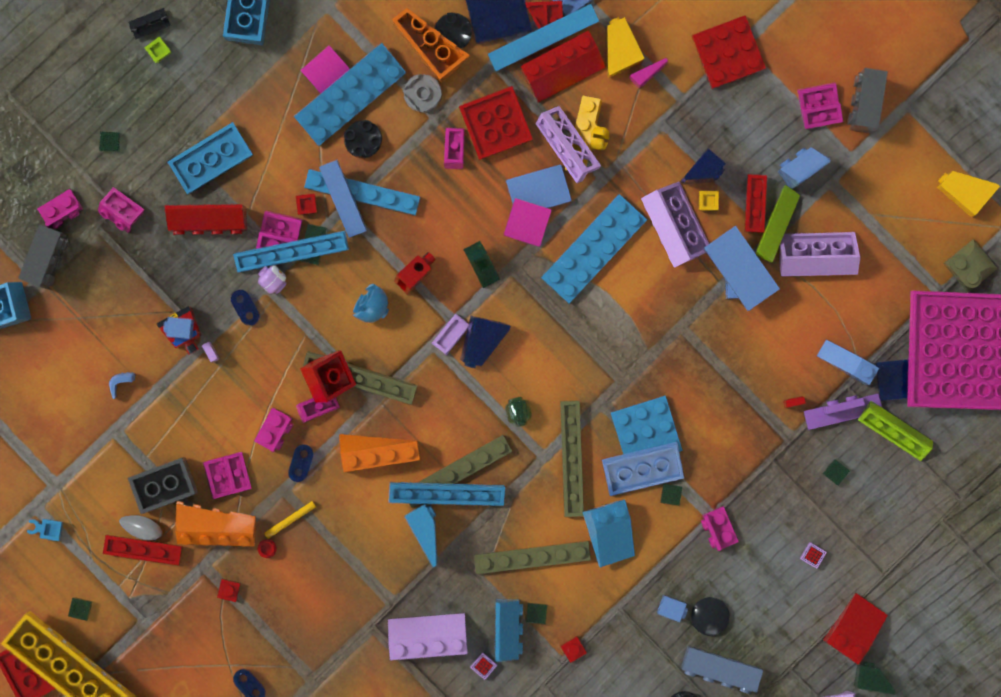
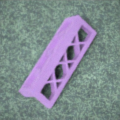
[536,106,601,183]

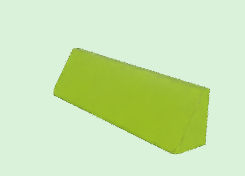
[755,185,800,263]
[858,401,933,461]

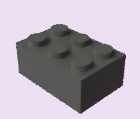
[848,68,888,134]
[18,225,69,289]
[128,457,198,514]

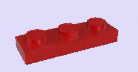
[744,174,767,233]

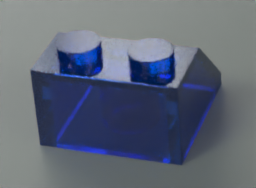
[681,148,726,184]

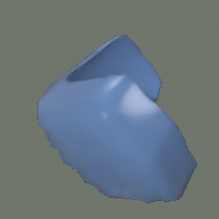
[109,372,135,399]

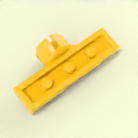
[565,96,609,171]

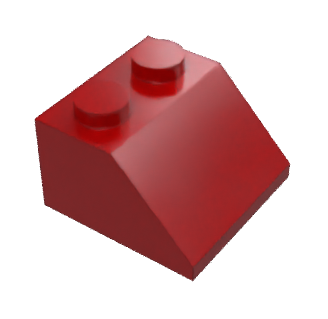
[300,350,356,403]

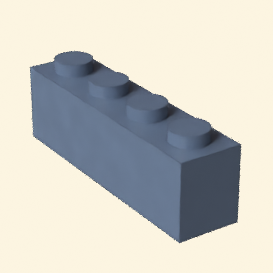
[681,646,763,694]

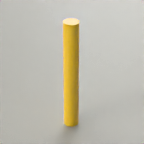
[264,501,316,539]

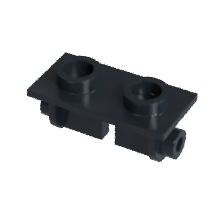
[129,8,171,40]

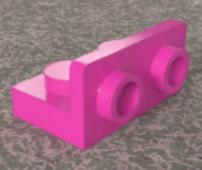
[98,187,144,233]
[37,189,83,229]
[254,407,294,452]
[701,506,739,551]

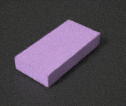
[432,314,470,355]

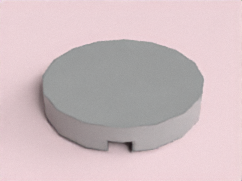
[404,74,442,113]

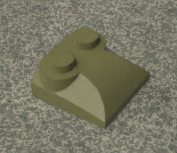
[944,239,998,293]

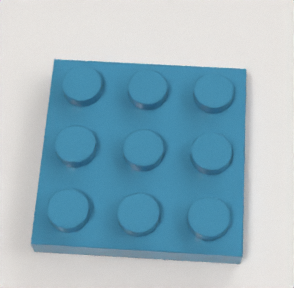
[610,396,683,454]

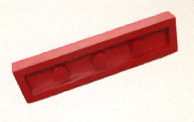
[103,535,183,566]

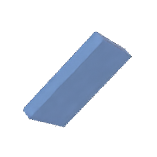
[506,164,572,208]

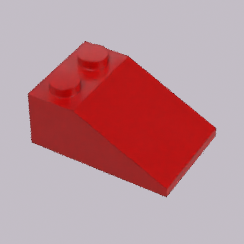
[823,593,888,664]

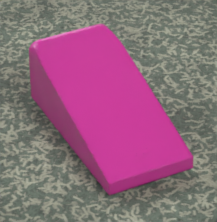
[629,58,668,89]
[444,128,465,169]
[296,397,340,423]

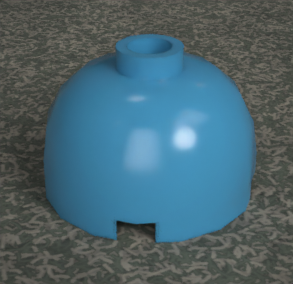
[353,284,389,323]

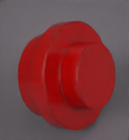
[257,539,277,558]

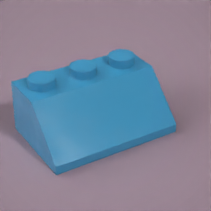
[496,599,523,661]

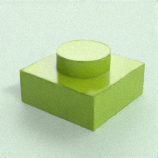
[144,36,172,64]

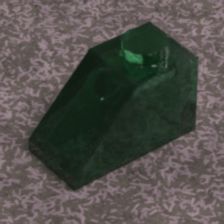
[463,241,500,288]
[854,661,896,695]

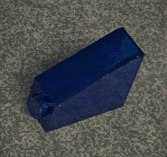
[460,315,511,368]

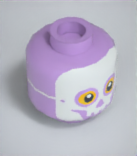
[258,266,287,294]

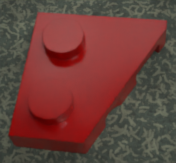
[525,1,563,40]

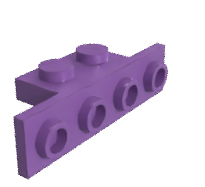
[803,394,882,430]

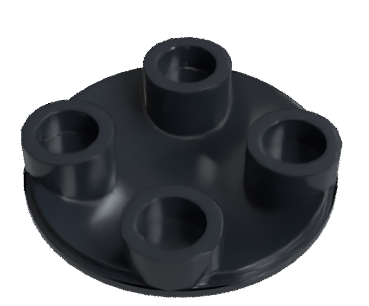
[434,12,472,49]
[344,120,382,158]
[691,597,730,636]

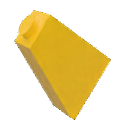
[607,17,645,78]
[936,171,1000,217]

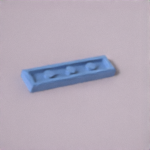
[319,159,367,238]

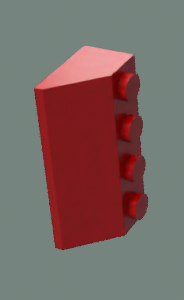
[520,30,606,103]
[165,204,247,235]

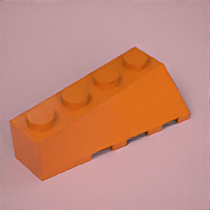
[392,8,470,83]
[339,434,421,472]
[176,501,257,546]

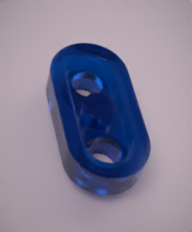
[231,290,260,326]
[288,444,314,482]
[233,668,266,697]

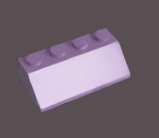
[641,182,709,268]
[779,232,860,276]
[388,613,468,660]

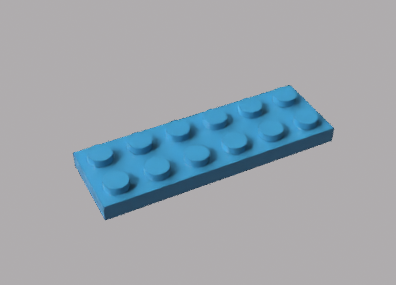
[294,43,406,146]
[541,194,647,304]

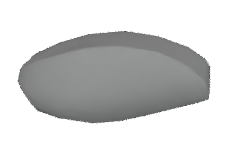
[119,515,163,540]

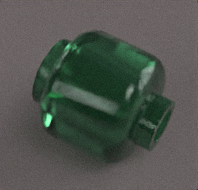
[505,397,532,427]

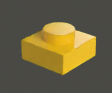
[699,191,719,211]

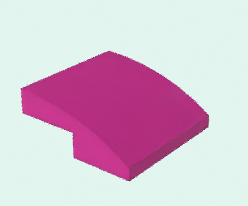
[300,45,350,94]
[797,83,843,129]
[503,198,552,247]
[256,211,303,249]
[203,452,252,499]

